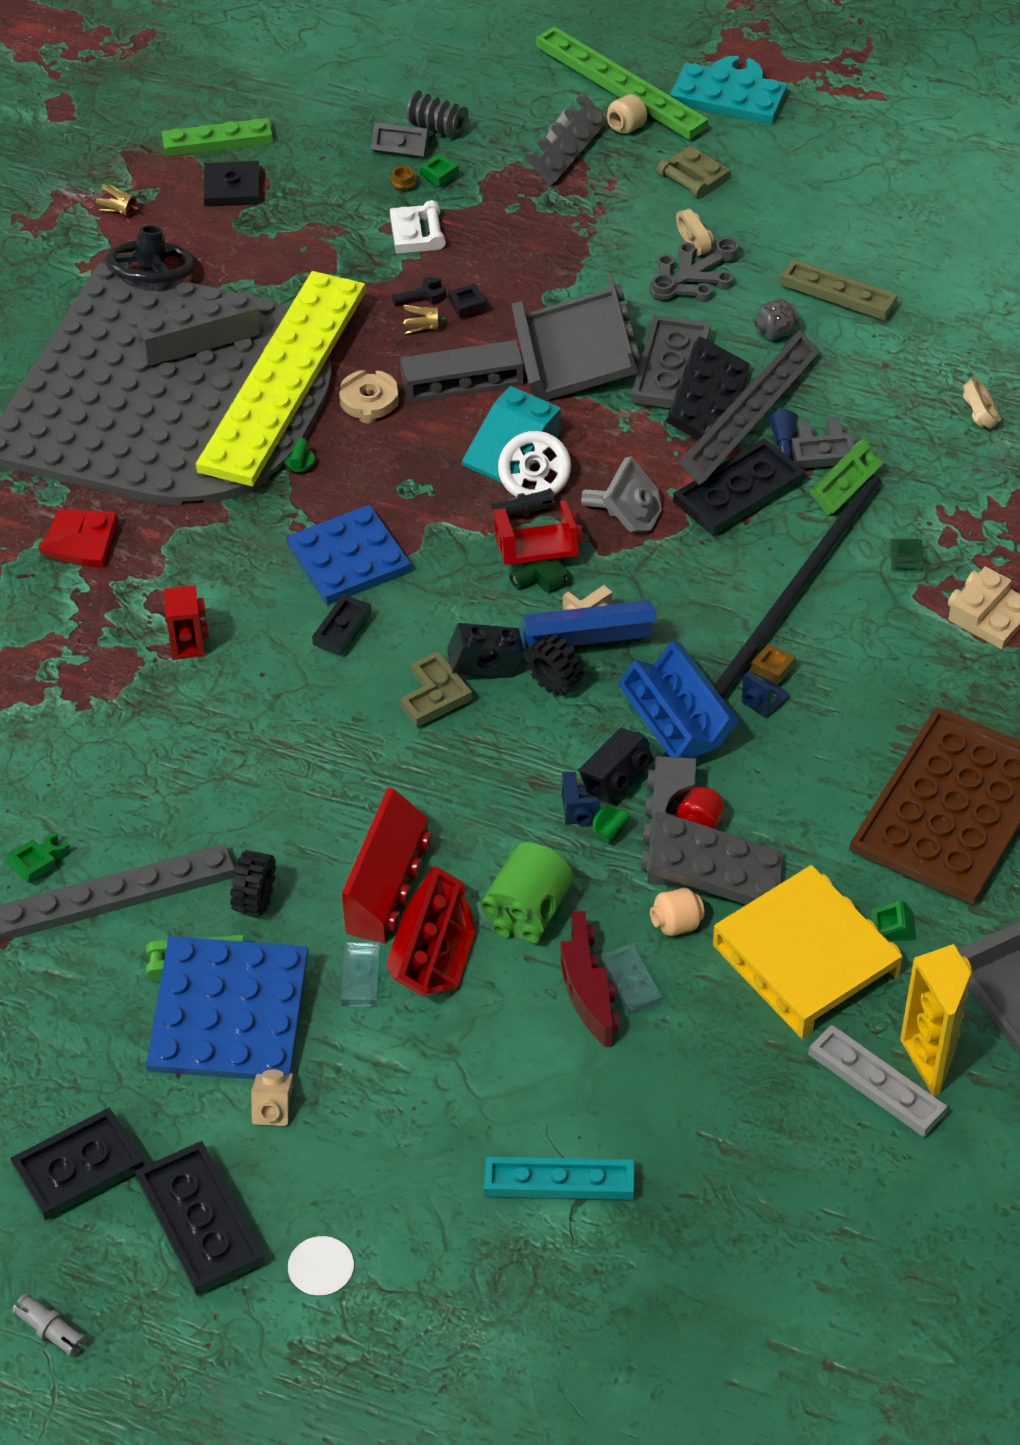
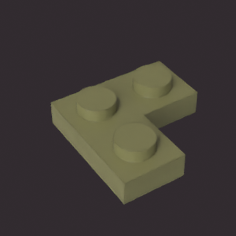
[400,651,472,727]

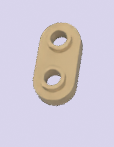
[676,209,714,256]
[963,377,1001,429]

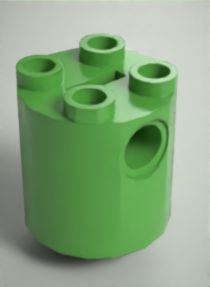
[480,842,574,943]

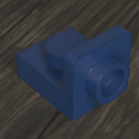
[561,772,600,825]

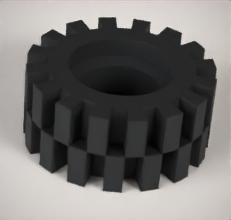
[524,634,585,696]
[230,850,276,916]

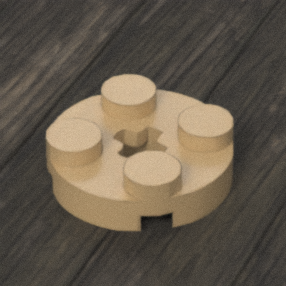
[339,370,399,424]

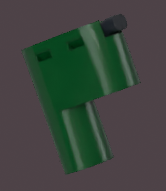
[509,559,571,593]

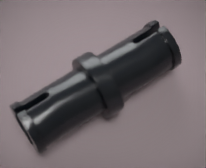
[491,488,556,518]

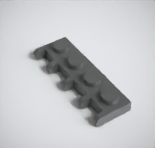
[526,93,608,186]

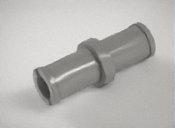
[12,1293,87,1357]

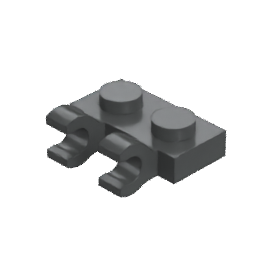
[791,418,854,469]

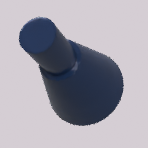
[769,409,799,460]

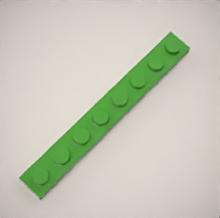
[536,26,708,140]

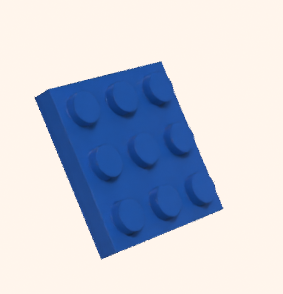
[286,504,411,605]

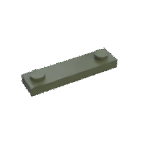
[780,259,898,320]

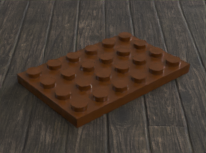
[849,706,1020,905]

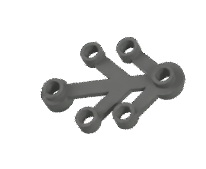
[649,237,739,302]

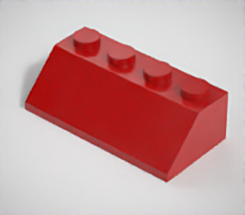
[342,787,433,944]

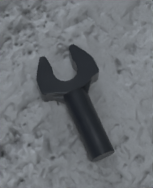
[392,277,446,306]

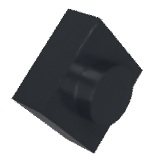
[448,284,486,318]

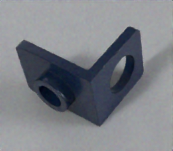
[741,672,789,719]

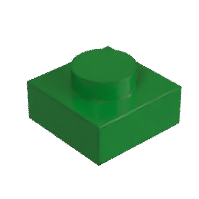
[420,153,459,187]

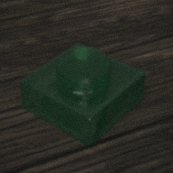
[890,539,924,571]

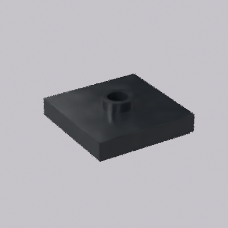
[204,161,260,206]

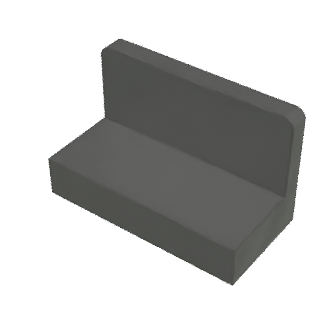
[371,122,433,157]

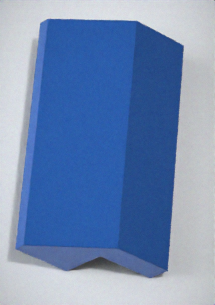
[521,600,656,650]
[618,640,739,758]

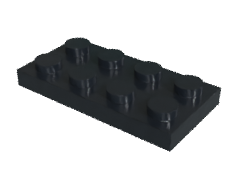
[665,336,750,440]
[673,438,806,536]
[134,1141,265,1296]

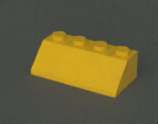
[900,944,972,1096]

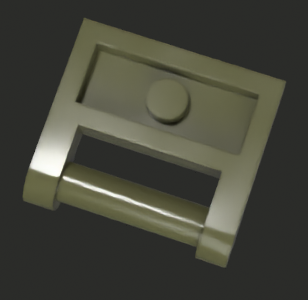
[657,145,731,199]

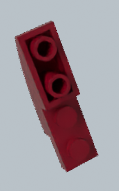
[560,911,619,1047]

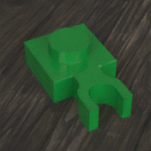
[6,832,70,883]

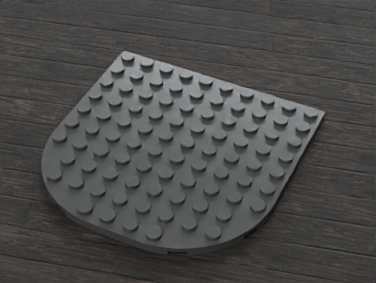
[0,262,331,506]

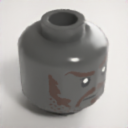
[754,299,799,341]

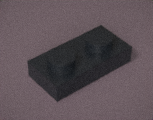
[312,594,371,655]

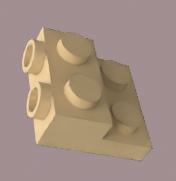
[948,566,1020,649]

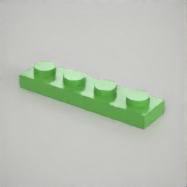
[161,118,273,157]

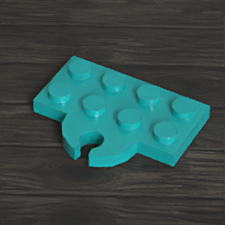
[670,56,788,125]

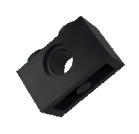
[447,623,525,678]

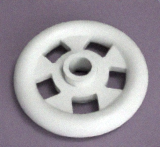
[498,431,571,497]

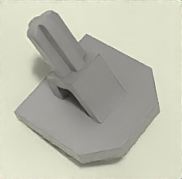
[581,456,662,533]

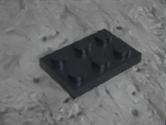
[10,1107,144,1220]

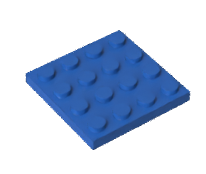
[146,936,309,1080]

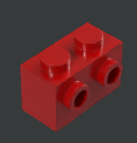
[164,585,209,660]

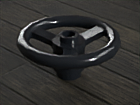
[105,225,196,284]

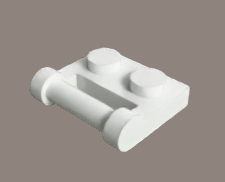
[390,200,446,254]

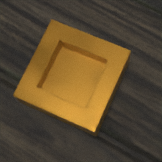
[751,643,796,685]

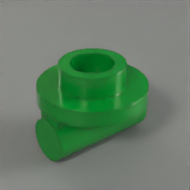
[285,438,315,472]
[593,807,630,842]

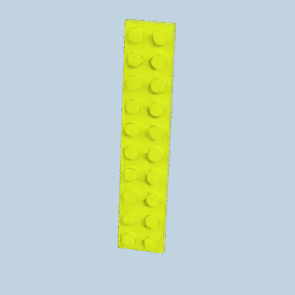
[196,271,366,487]

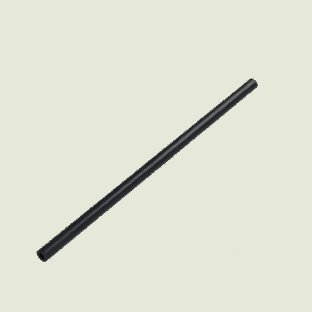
[661,474,882,757]

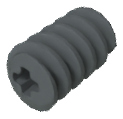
[407,90,469,139]

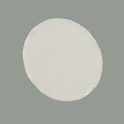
[288,1236,354,1295]

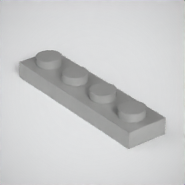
[808,1024,948,1137]

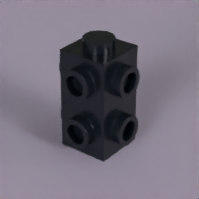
[578,727,654,803]

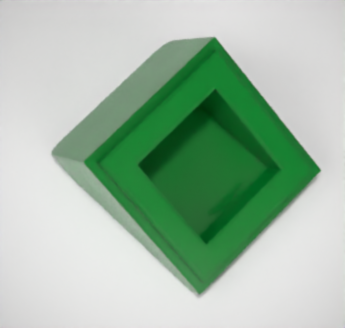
[871,900,916,941]

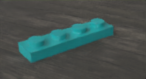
[484,1156,634,1200]

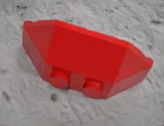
[386,866,476,997]

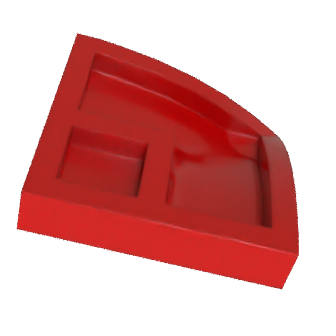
[38,509,119,568]

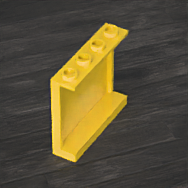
[713,865,903,1039]

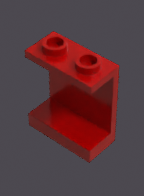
[493,500,583,565]

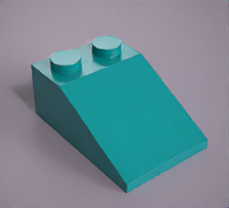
[462,386,561,483]

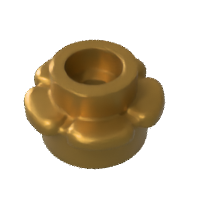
[390,165,417,191]

